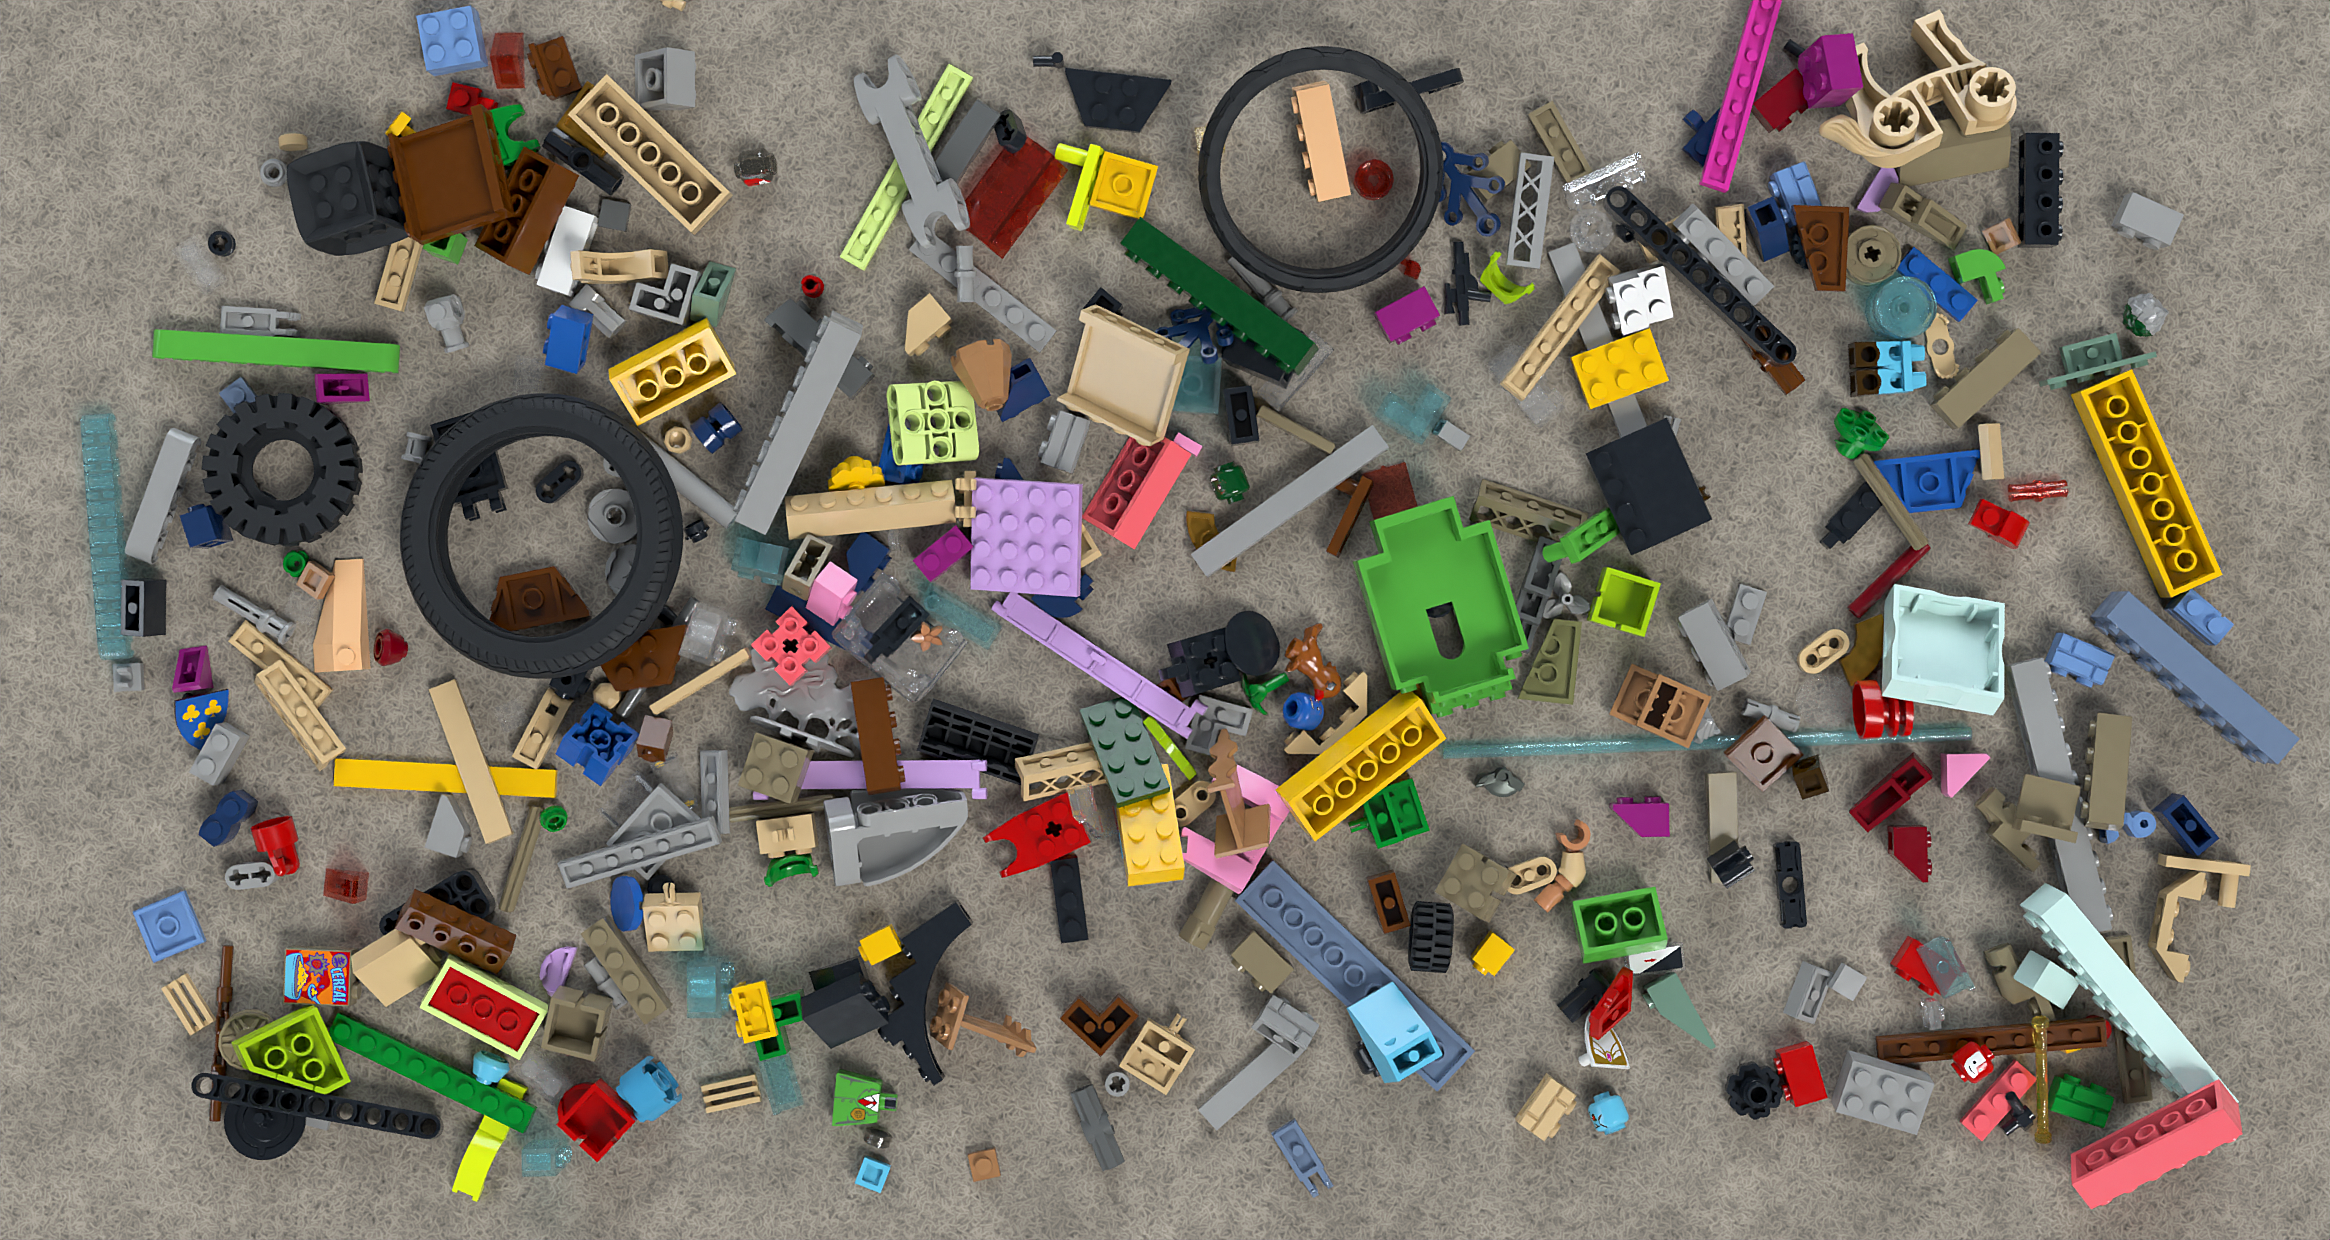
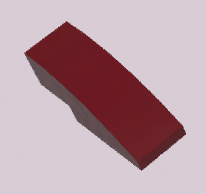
[1849,752,1933,833]

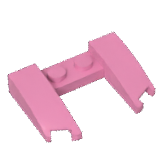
[1181,765,1289,894]

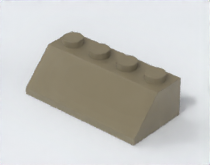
[1895,118,2011,187]

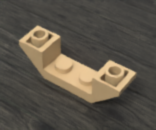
[1283,671,1367,754]
[2148,870,2207,983]

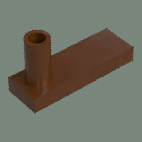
[1326,476,1375,558]

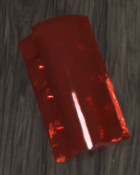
[964,136,1068,259]

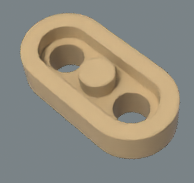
[1797,629,1850,674]
[1174,781,1216,827]
[1507,856,1557,894]

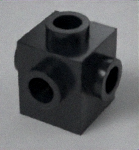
[549,668,594,700]

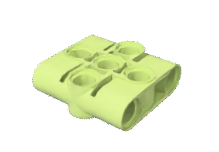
[887,380,979,465]

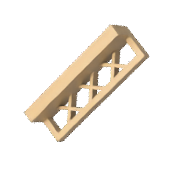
[254,660,346,771]
[1015,742,1106,801]

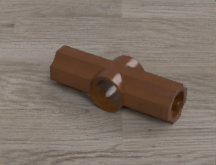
[1739,321,1805,395]

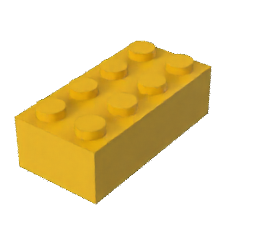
[608,317,736,426]
[1115,764,1185,887]

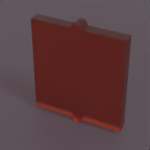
[1361,462,1418,520]

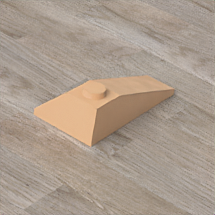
[313,559,371,672]

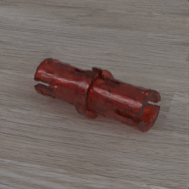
[2008,479,2068,502]

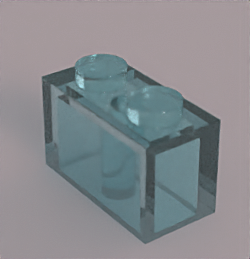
[521,1139,572,1177]

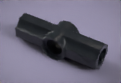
[542,127,625,196]

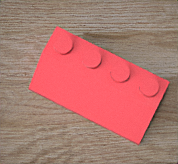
[1082,437,1191,550]

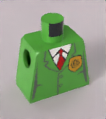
[832,1069,898,1126]

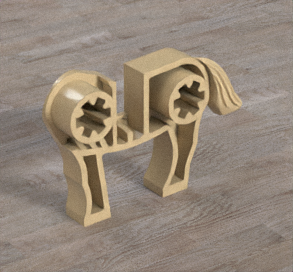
[1819,9,2017,168]

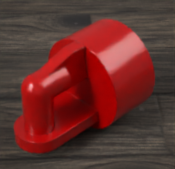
[250,816,300,877]

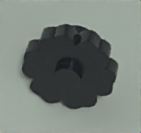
[1724,1061,1783,1120]

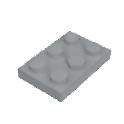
[606,783,701,880]

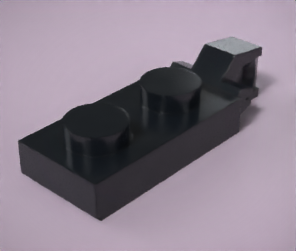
[1820,481,1883,549]
[864,596,930,665]

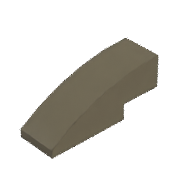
[1878,183,1967,250]

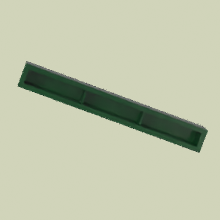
[1120,217,1319,376]

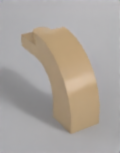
[570,249,669,284]

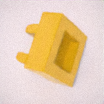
[385,111,416,137]

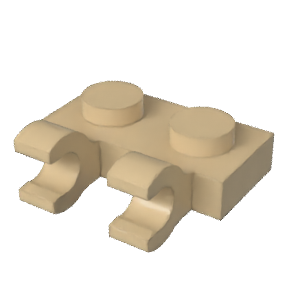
[955,471,978,528]

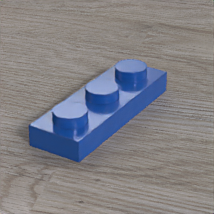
[1896,247,1978,322]

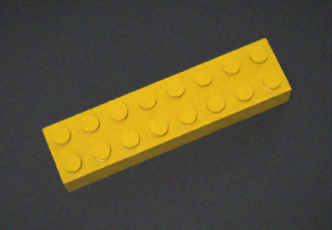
[2071,369,2223,598]

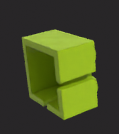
[1587,567,1661,637]

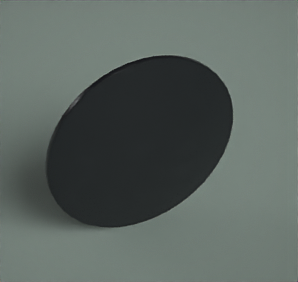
[1224,611,1280,676]

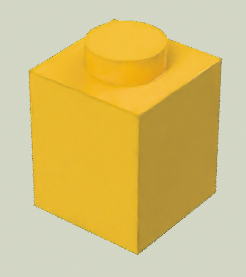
[858,923,902,966]
[1470,930,1515,976]

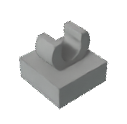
[113,663,145,692]

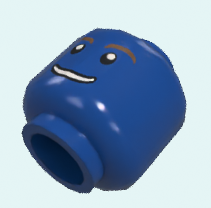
[1283,692,1324,731]

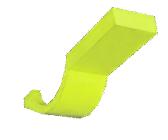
[452,1077,528,1202]

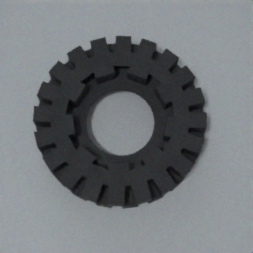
[202,393,363,547]

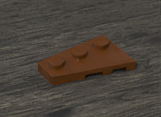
[1791,205,1849,292]

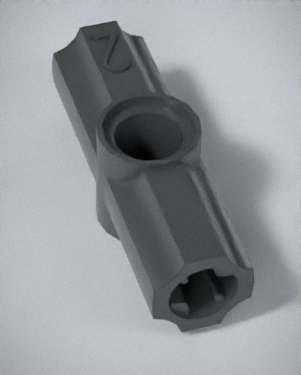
[1070,1084,1125,1171]

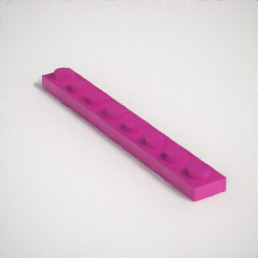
[1699,0,1782,193]

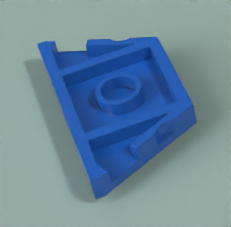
[1873,449,1980,513]

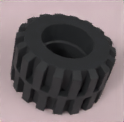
[1408,901,1454,973]

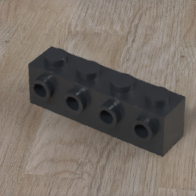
[2018,133,2064,248]

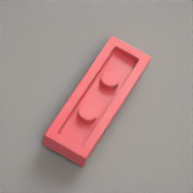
[1959,1060,2037,1141]

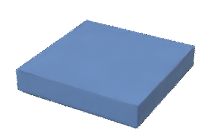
[133,890,206,963]

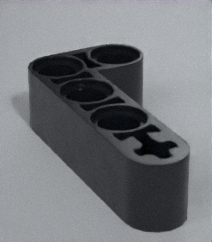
[379,868,496,935]

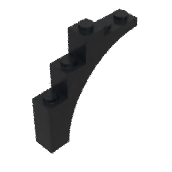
[877,900,973,1086]

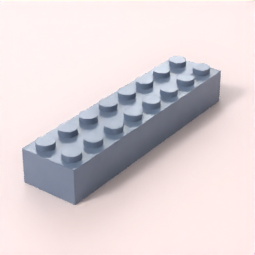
[2090,591,2300,764]

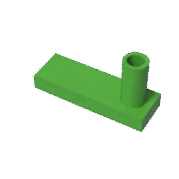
[1543,506,1621,564]

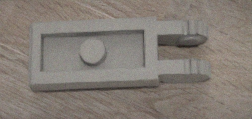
[220,306,301,338]

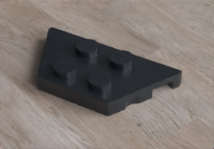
[1065,68,1172,133]

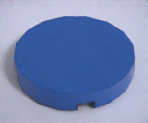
[610,876,644,932]

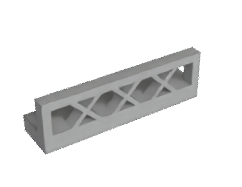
[1505,153,1554,270]

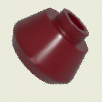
[374,628,408,666]

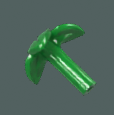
[1242,672,1289,715]

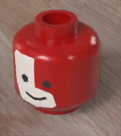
[1951,1041,1995,1084]

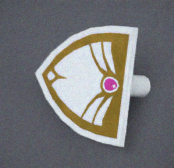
[1579,1007,1630,1069]

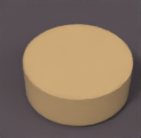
[278,133,308,151]

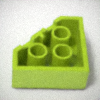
[231,1005,351,1094]

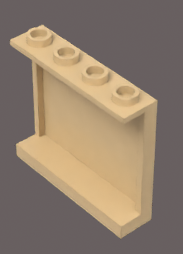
[1057,304,1190,446]

